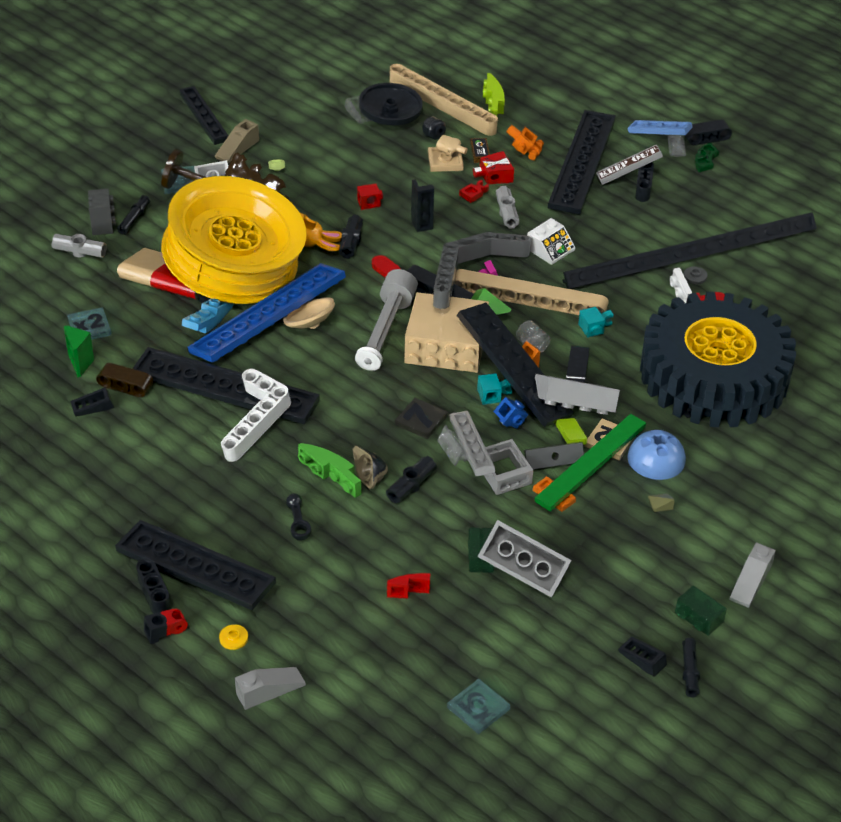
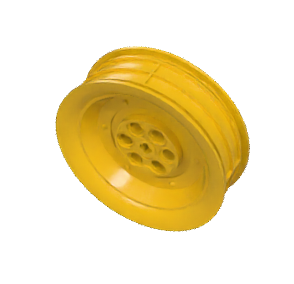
[161,176,307,304]

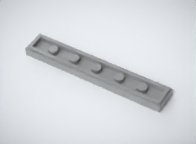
[449,411,495,476]

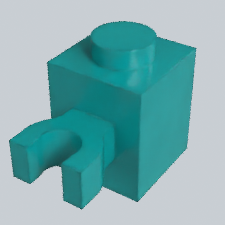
[578,307,614,338]
[477,373,512,405]

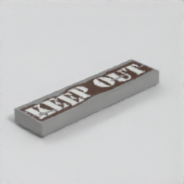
[596,145,663,185]

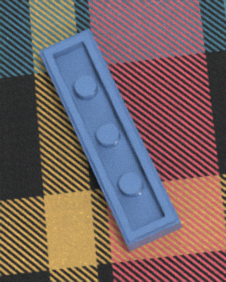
[628,120,693,135]

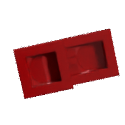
[387,573,430,599]

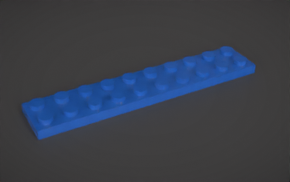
[187,263,346,362]

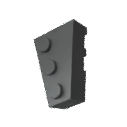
[88,189,116,235]

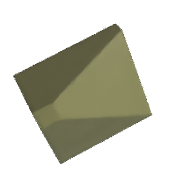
[648,493,674,512]

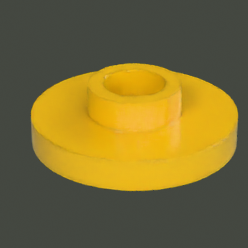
[219,625,248,650]

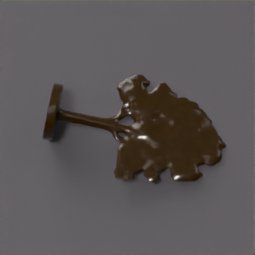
[161,149,290,201]

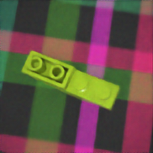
[483,73,505,116]

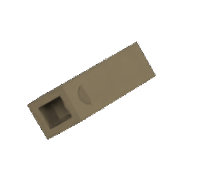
[215,119,259,163]

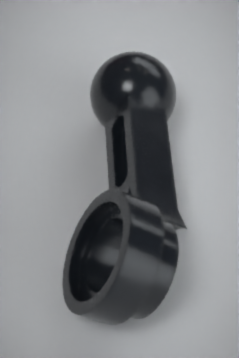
[286,493,311,541]

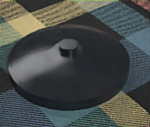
[359,83,423,126]

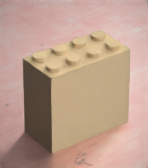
[405,292,489,373]

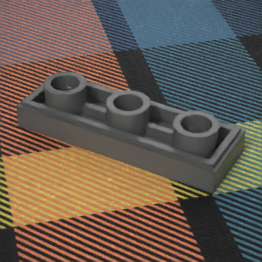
[524,442,584,469]

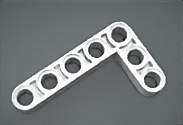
[221,369,291,462]

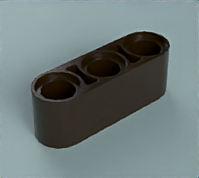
[96,363,154,397]

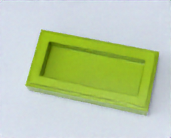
[556,418,587,445]

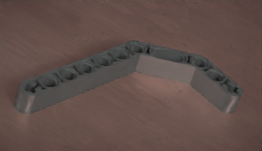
[433,232,531,309]

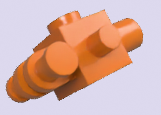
[506,125,544,160]

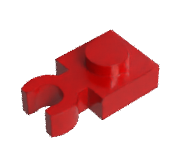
[459,180,489,203]

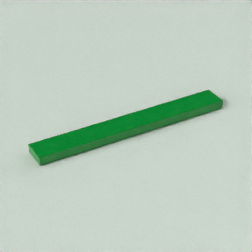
[535,414,646,512]

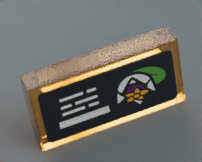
[470,138,490,163]

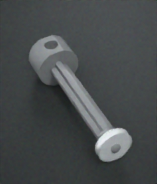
[355,269,418,371]

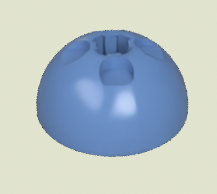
[628,430,686,480]

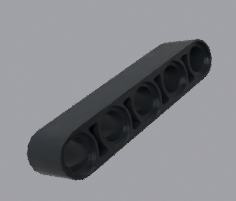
[406,265,474,299]

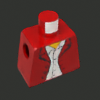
[473,151,514,184]

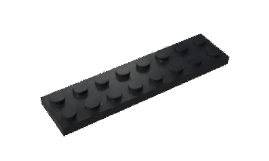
[457,302,574,427]
[115,520,276,610]

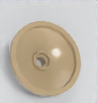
[283,298,335,329]

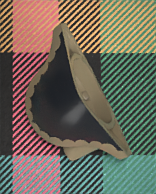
[353,445,388,489]

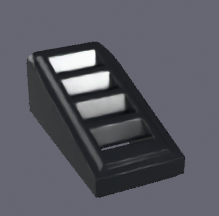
[70,387,115,417]
[618,636,667,677]

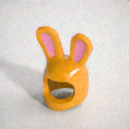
[300,213,342,252]

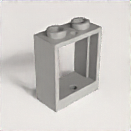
[484,439,533,495]

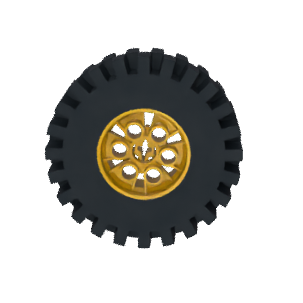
[640,292,796,427]

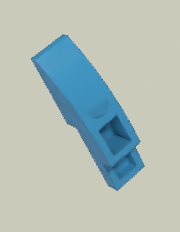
[182,299,234,333]

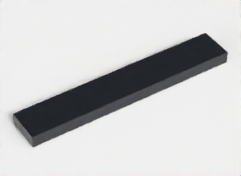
[180,86,229,145]

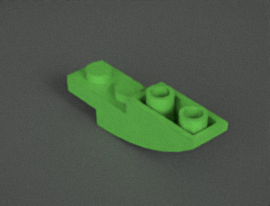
[298,443,361,498]

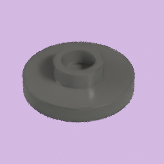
[684,267,707,284]

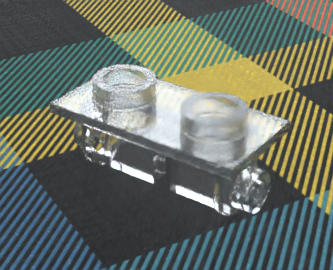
[667,135,686,157]
[437,426,468,466]

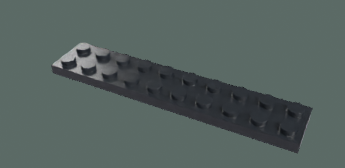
[548,110,616,214]
[132,347,320,424]

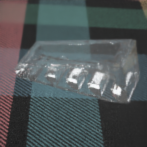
[345,96,372,124]

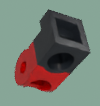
[144,608,188,644]

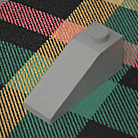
[729,542,776,608]
[235,667,306,710]

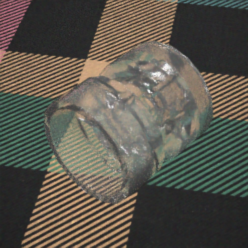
[516,320,550,353]

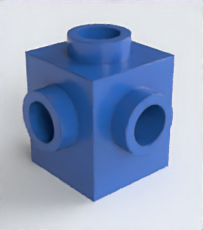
[493,397,529,429]

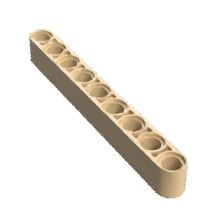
[390,64,498,136]
[454,269,609,315]

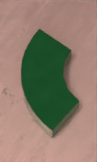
[695,143,719,173]

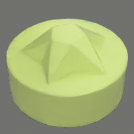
[268,159,285,171]

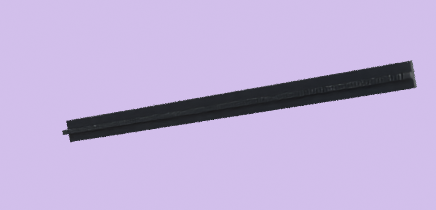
[562,212,817,289]

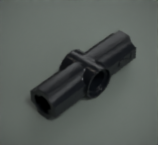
[339,215,363,259]
[386,456,437,504]

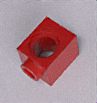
[357,183,383,210]

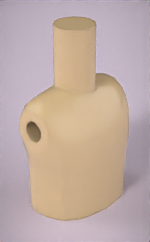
[436,135,468,154]

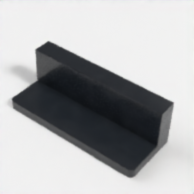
[411,179,434,232]

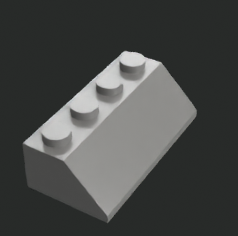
[535,374,620,415]
[478,520,572,597]

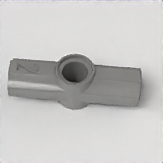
[496,186,519,229]
[52,234,107,258]

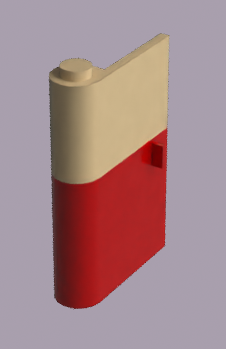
[117,248,199,300]

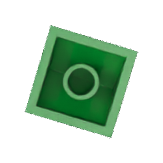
[63,325,94,378]

